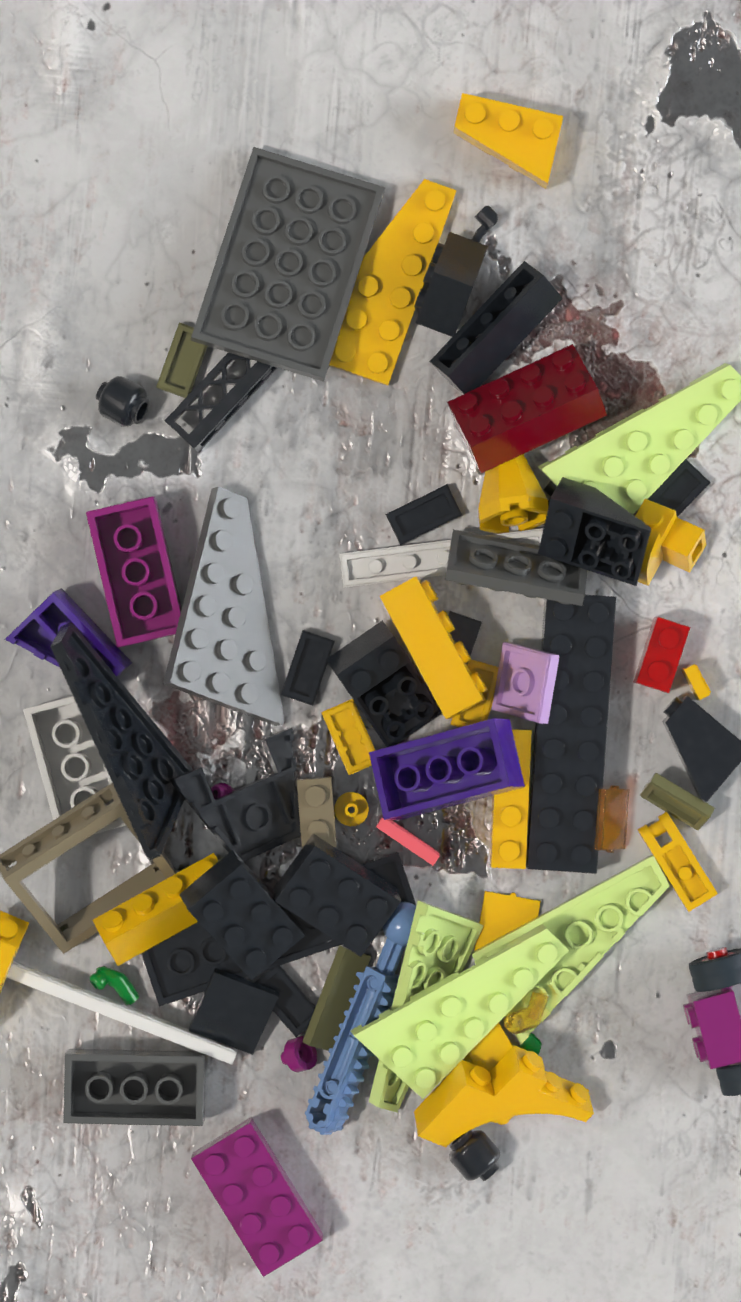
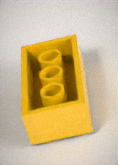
[380,576,488,719]

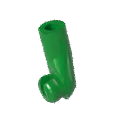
[89,966,140,1006]

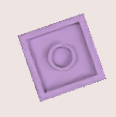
[492,642,560,724]

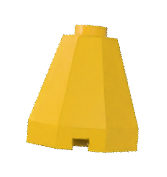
[478,454,548,534]

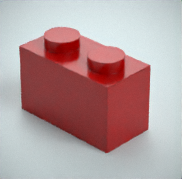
[633,617,690,693]

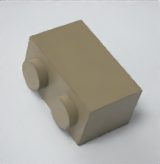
[297,776,337,848]

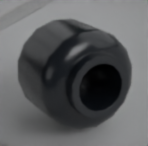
[96,376,150,427]
[449,1130,500,1181]

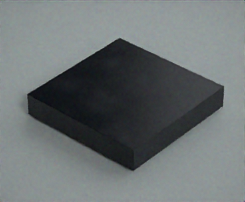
[189,968,279,1055]

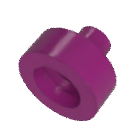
[281,1036,317,1073]

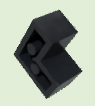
[414,232,488,337]

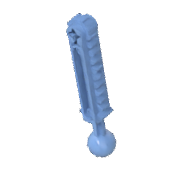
[305,902,416,1135]

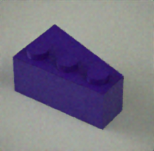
[5,588,132,678]

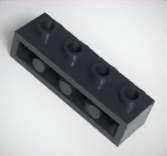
[429,261,563,394]

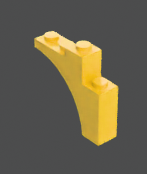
[414,1045,594,1148]

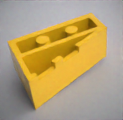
[453,93,563,189]

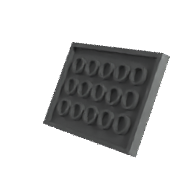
[191,147,385,382]

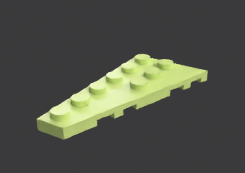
[538,363,741,514]
[471,855,670,1045]
[369,900,484,1113]
[350,924,569,1099]

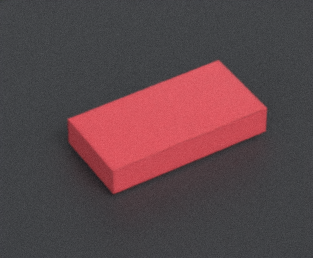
[376,816,440,866]

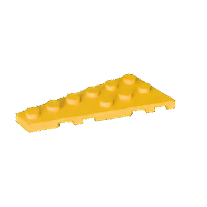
[329,179,457,386]

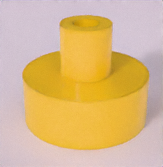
[334,792,369,827]

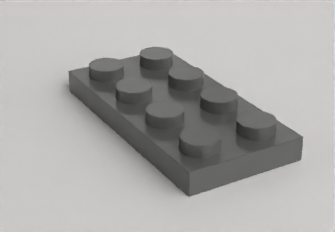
[445,529,587,606]

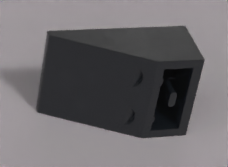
[538,477,652,586]
[326,620,442,747]

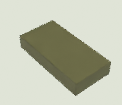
[156,322,208,398]
[640,773,715,831]

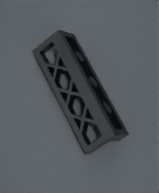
[165,352,277,453]

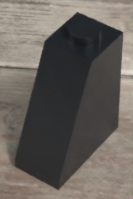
[662,695,741,803]

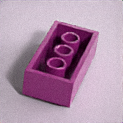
[86,496,182,648]
[191,1117,323,1277]

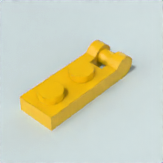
[637,812,718,912]

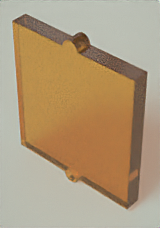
[595,785,630,853]

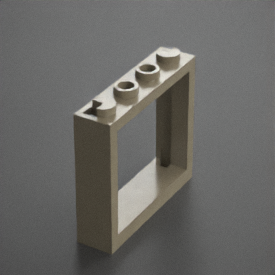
[0,783,176,954]

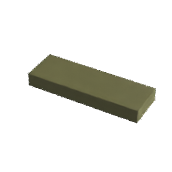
[303,945,371,1051]

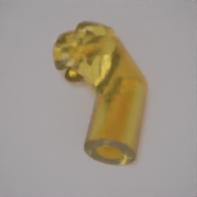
[504,991,549,1034]

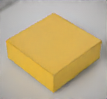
[681,664,711,700]

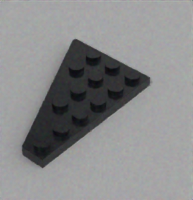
[51,622,193,860]

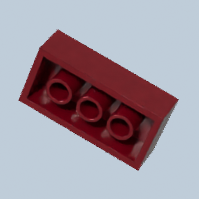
[447,344,607,473]

